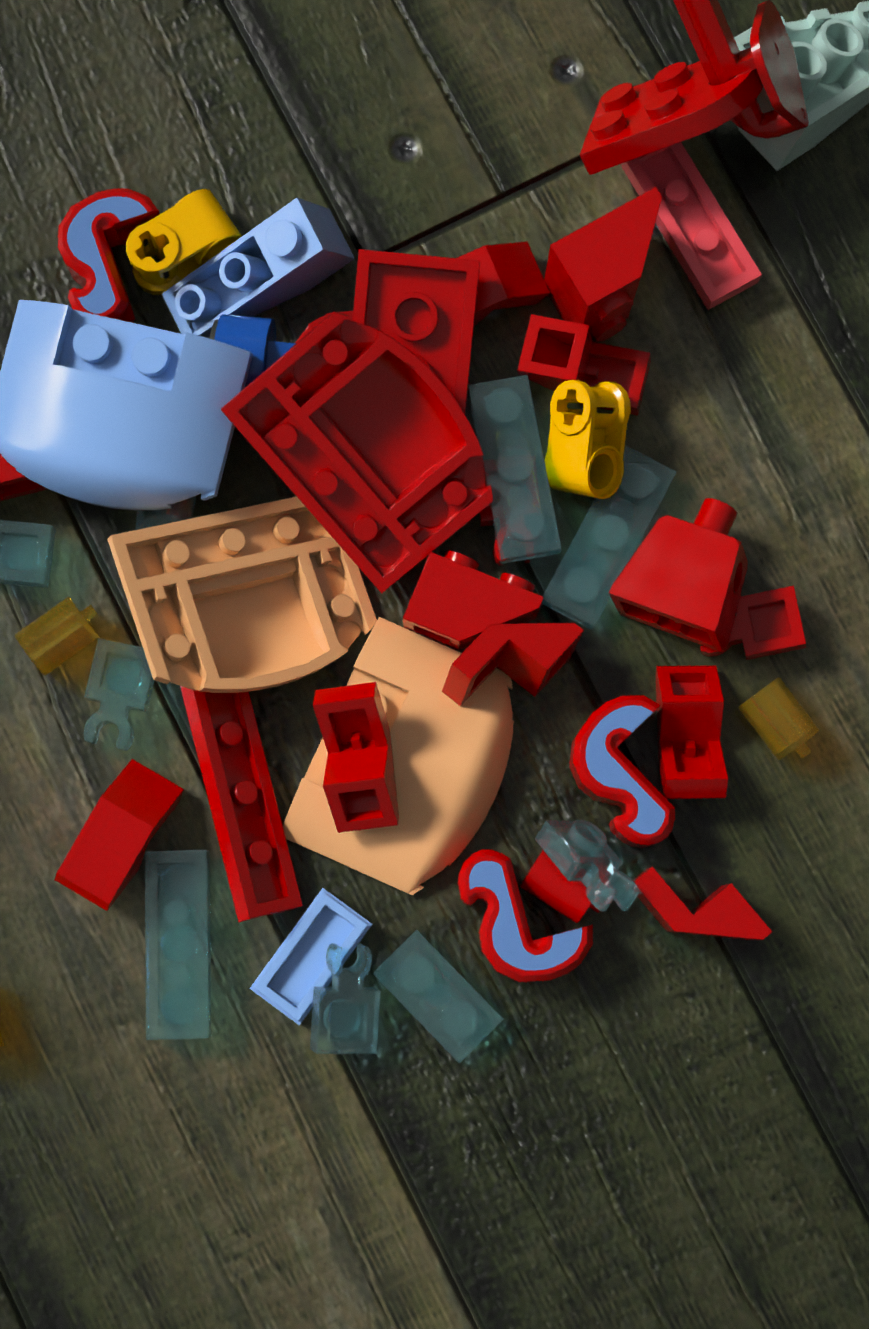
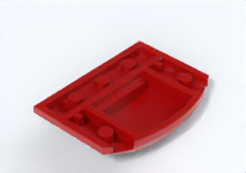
[221,311,493,593]

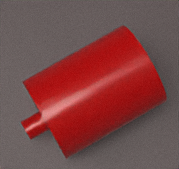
[520,843,605,923]

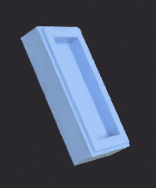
[249,888,373,1025]

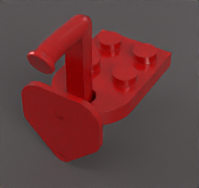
[580,0,809,175]

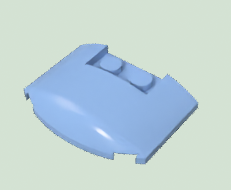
[0,300,253,510]

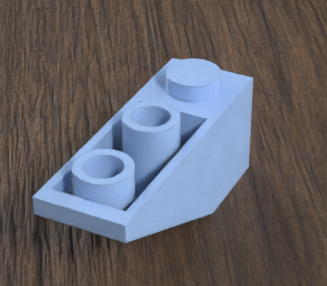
[162,198,355,338]

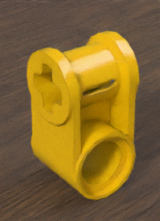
[126,189,242,295]
[544,380,631,499]

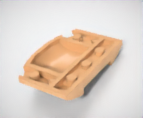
[107,497,377,693]
[283,617,514,896]

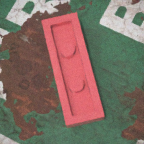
[621,142,762,310]

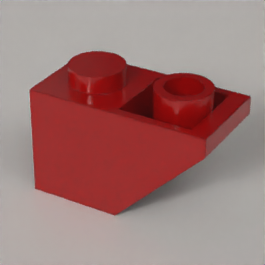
[403,550,544,651]

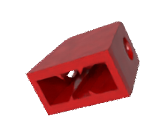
[609,498,748,653]

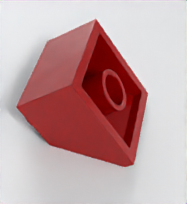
[544,187,662,342]

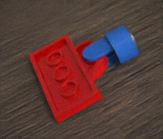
[210,249,480,415]

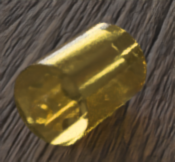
[14,596,100,676]
[738,677,820,761]

